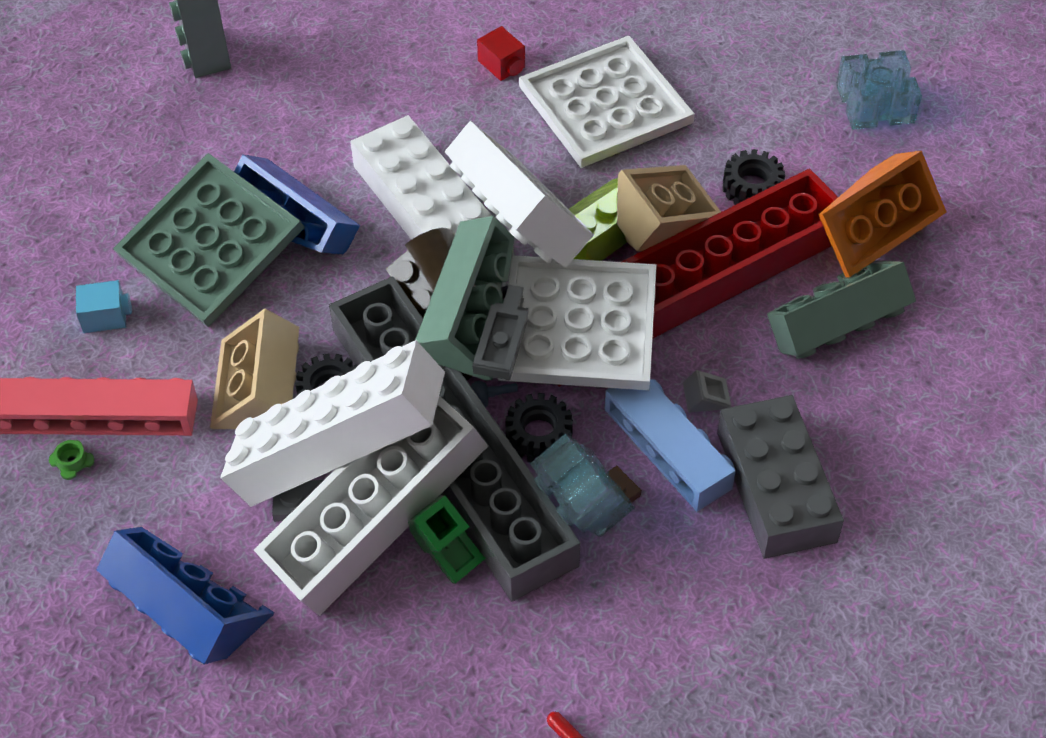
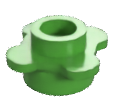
[49,440,95,480]

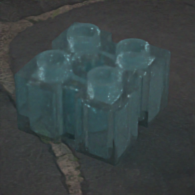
[836,50,922,130]
[530,434,636,537]

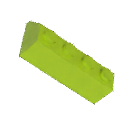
[569,178,627,261]

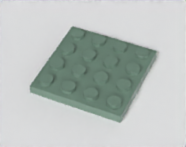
[113,153,304,327]

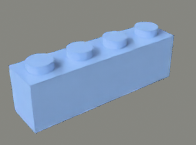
[605,379,736,512]

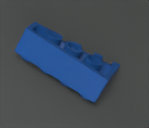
[234,154,360,255]
[96,527,275,665]

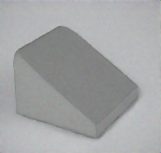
[683,370,731,412]

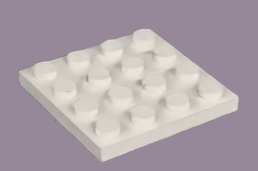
[519,36,695,168]
[498,255,656,390]

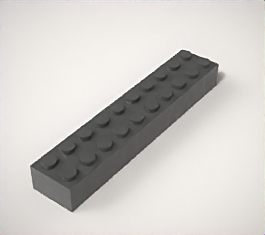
[329,276,580,602]

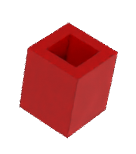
[477,26,525,81]

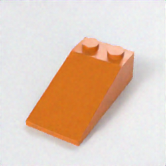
[818,151,947,277]

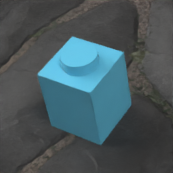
[76,280,132,333]

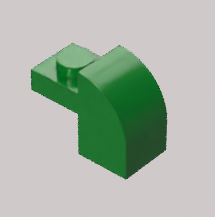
[408,495,485,584]

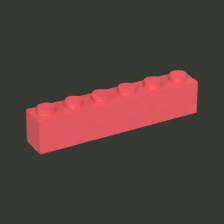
[0,377,198,436]

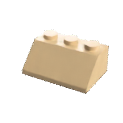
[617,165,721,251]
[210,309,299,429]

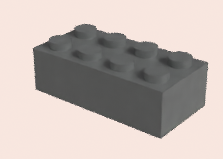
[717,395,844,559]

